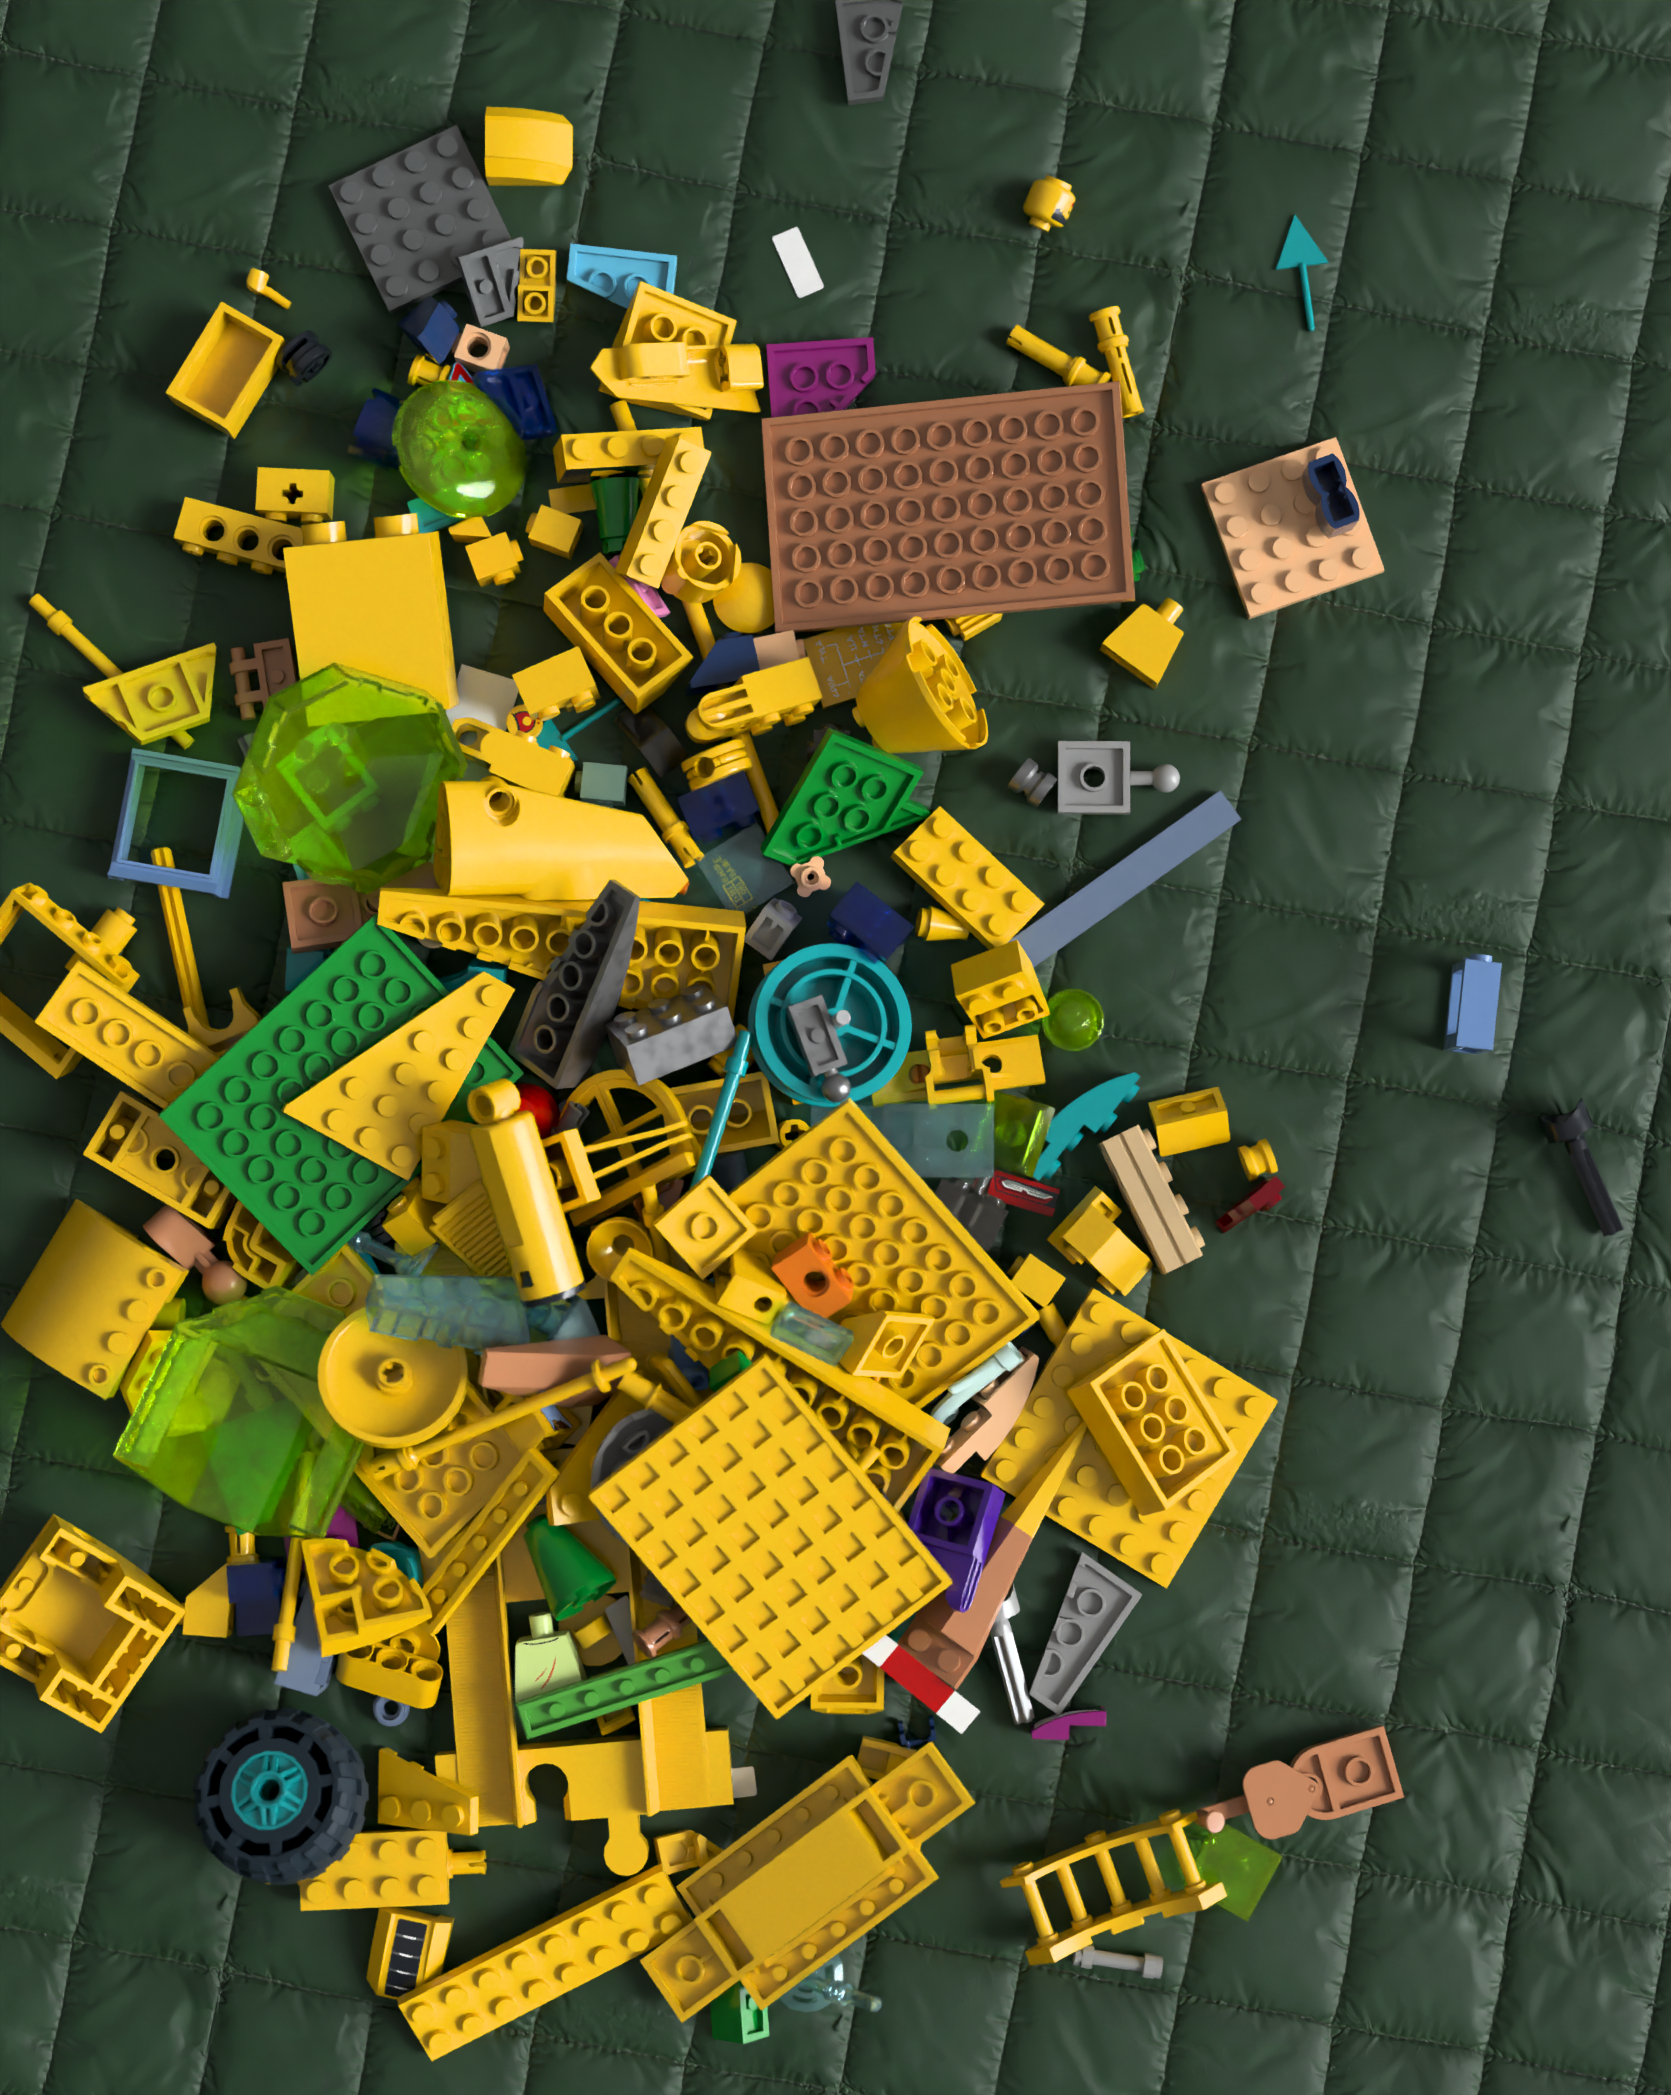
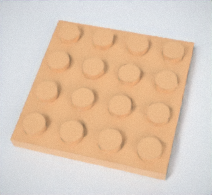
[1201,437,1385,620]

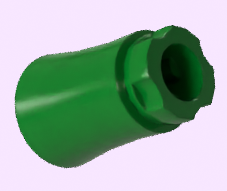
[589,477,639,555]

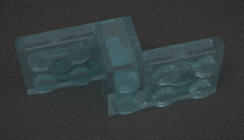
[811,1104,994,1178]

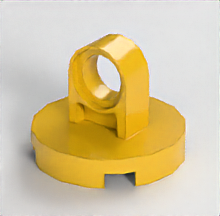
[559,1594,623,1666]

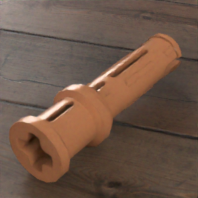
[631,1604,693,1659]

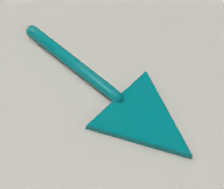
[1276,215,1329,332]
[536,698,620,761]

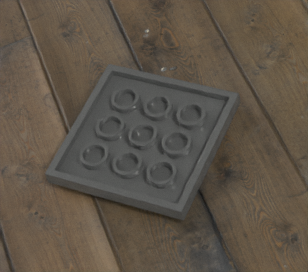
[328,125,511,315]

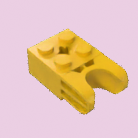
[685,657,823,744]

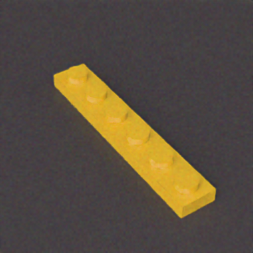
[420,1448,560,1635]

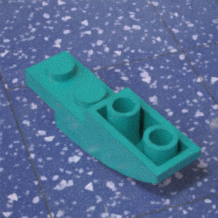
[1026,1072,1140,1182]

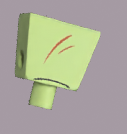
[515,1612,587,1701]

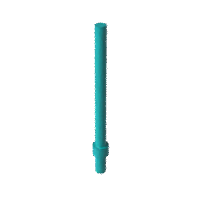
[690,1030,754,1189]

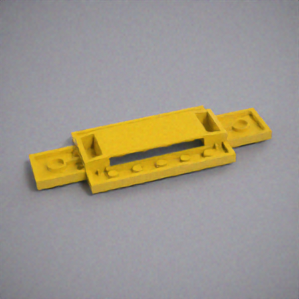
[640,1741,975,2023]

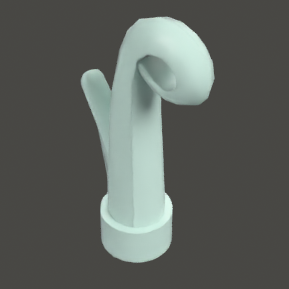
[930,1342,1023,1425]

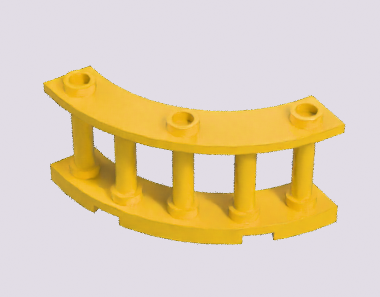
[1000,1809,1227,1965]

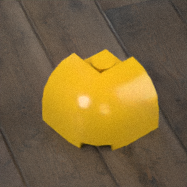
[223,1200,302,1294]

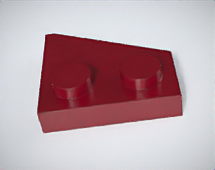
[1214,1176,1285,1233]

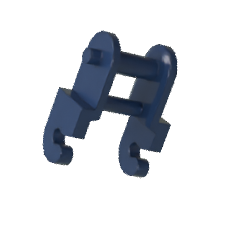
[898,1715,937,1749]

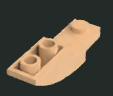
[934,1347,1039,1474]

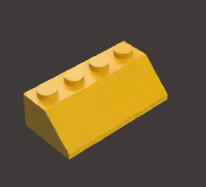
[543,552,693,715]

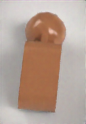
[143,1204,247,1306]

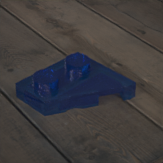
[472,364,558,441]

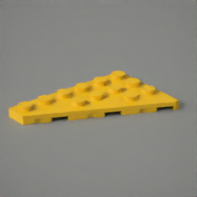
[281,971,515,1181]

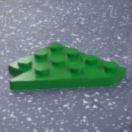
[760,728,931,866]

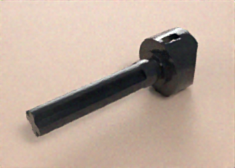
[1538,1098,1624,1237]

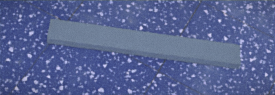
[1008,790,1241,968]

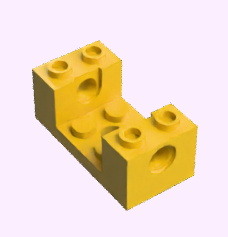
[83,1091,237,1229]

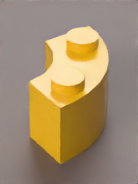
[1062,1204,1153,1297]

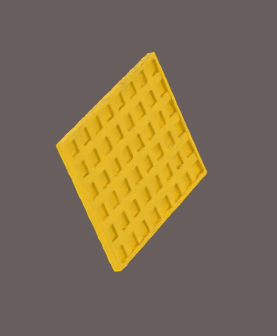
[588,1354,952,1720]

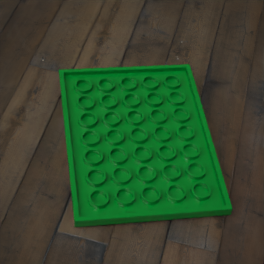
[157,913,524,1276]

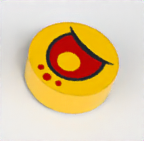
[506,704,543,738]

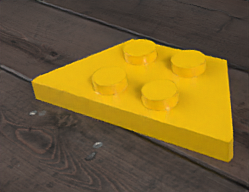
[83,642,216,746]

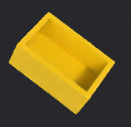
[165,301,287,439]

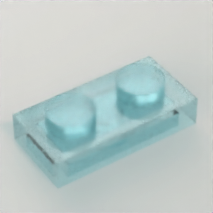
[770,1301,854,1367]

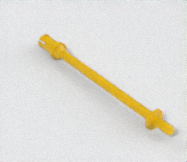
[369,1357,636,1481]

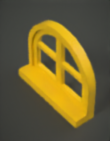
[559,1069,702,1227]

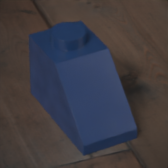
[397,296,461,364]
[685,632,760,697]

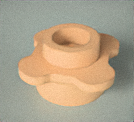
[790,856,831,897]

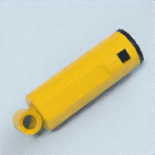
[467,1079,586,1308]

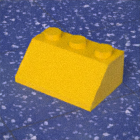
[664,1072,780,1155]

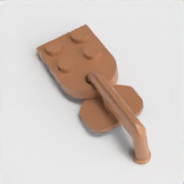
[282,860,441,954]
[1194,1725,1404,1839]

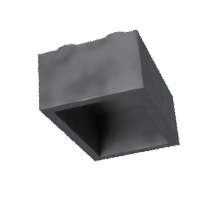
[605,985,737,1086]

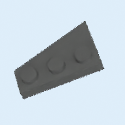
[835,0,904,106]

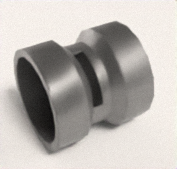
[1007,758,1058,808]

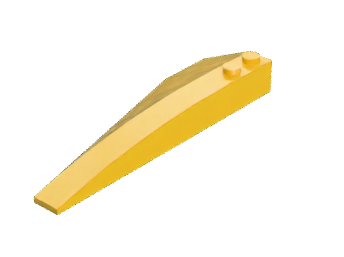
[377,888,746,1023]
[610,1247,950,1513]

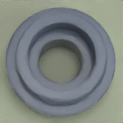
[373,1696,410,1726]

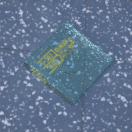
[696,822,795,915]

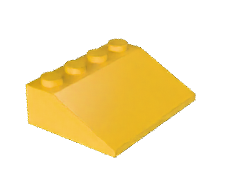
[1067,1329,1239,1516]

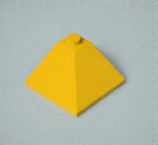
[598,281,737,421]

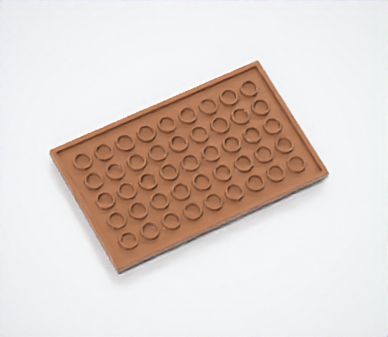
[762,381,1135,633]

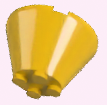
[852,616,988,754]

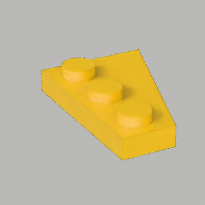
[378,1747,479,1836]

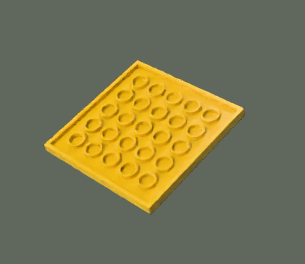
[979,1288,1278,1589]

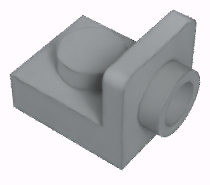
[744,898,802,961]

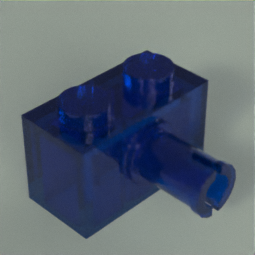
[677,770,761,844]

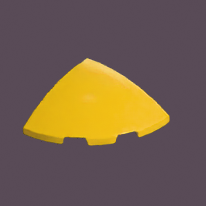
[300,1538,432,1657]

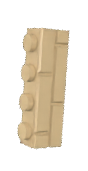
[1097,1124,1205,1274]

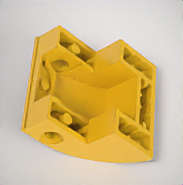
[1,1199,189,1400]
[0,1514,186,1733]

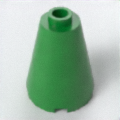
[524,1514,617,1621]

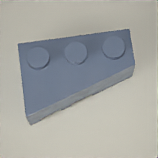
[274,1576,338,1696]

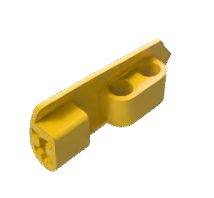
[589,342,763,413]

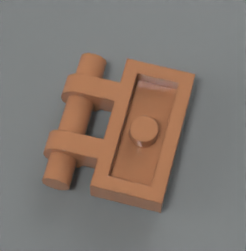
[229,638,302,720]

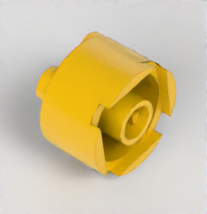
[661,521,741,604]

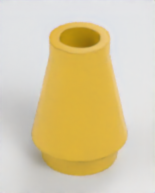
[915,906,969,941]

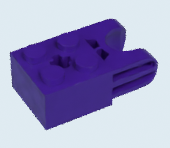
[908,1468,1005,1613]

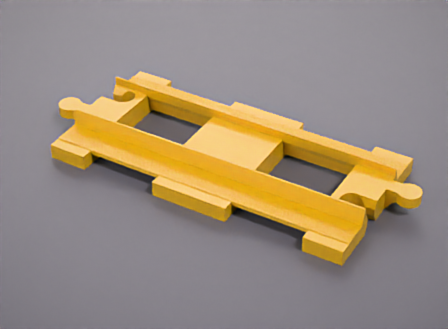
[395,1222,734,1876]

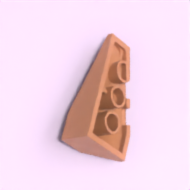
[478,1335,631,1409]

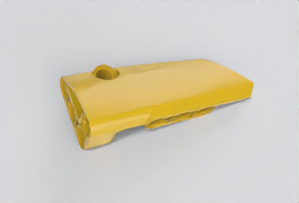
[433,775,689,901]

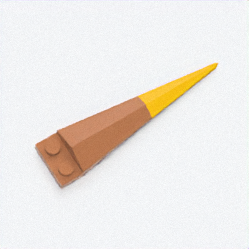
[897,1421,1089,1690]

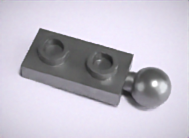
[785,995,851,1103]

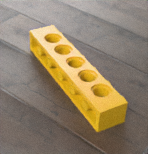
[173,497,303,579]

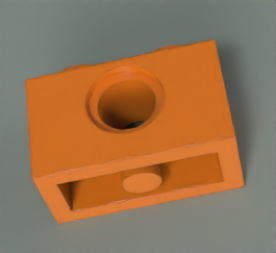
[771,1232,854,1325]

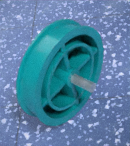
[747,943,912,1107]

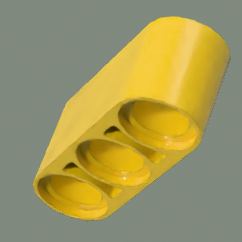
[335,1642,443,1709]

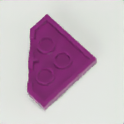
[766,337,876,418]

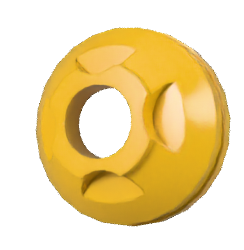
[586,1217,654,1283]

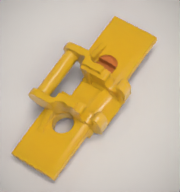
[871,1024,1046,1110]

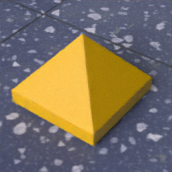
[596,1706,636,1736]

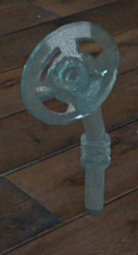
[347,1230,440,1302]
[779,1943,882,2012]

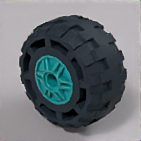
[192,1708,369,1885]

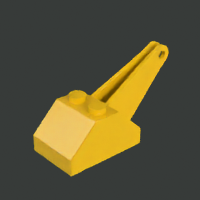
[542,1120,693,1214]

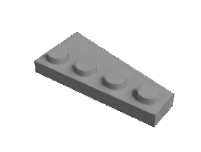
[1029,1552,1142,1715]

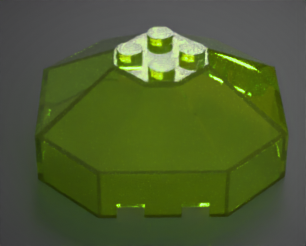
[232,662,468,894]

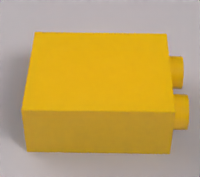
[283,513,460,724]

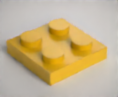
[652,1174,758,1280]

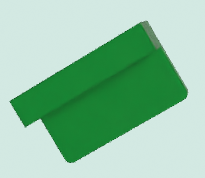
[710,1980,769,2044]

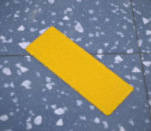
[549,484,596,514]

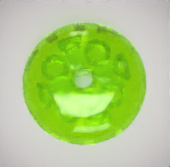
[392,380,527,519]

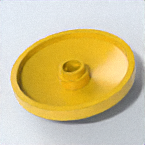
[318,1301,468,1448]

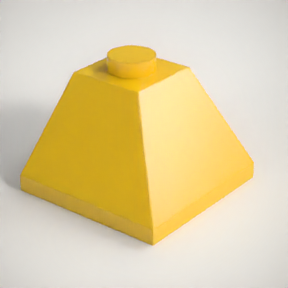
[827,1311,935,1379]

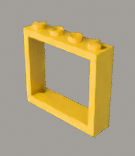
[0,883,140,1080]

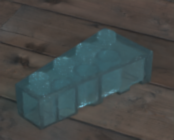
[365,1275,530,1355]

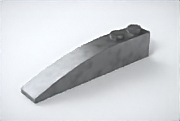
[507,879,640,1089]

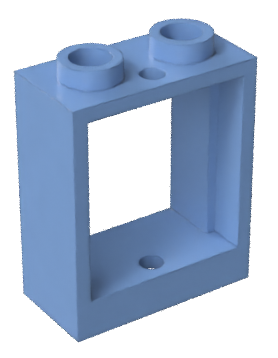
[1443,954,1502,1055]

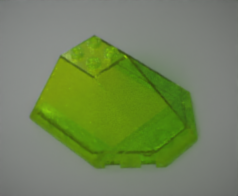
[113,1285,366,1539]

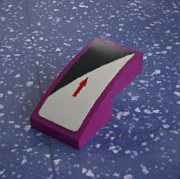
[1030,1706,1107,1740]

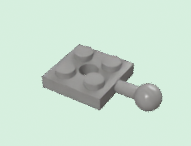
[1057,741,1180,815]

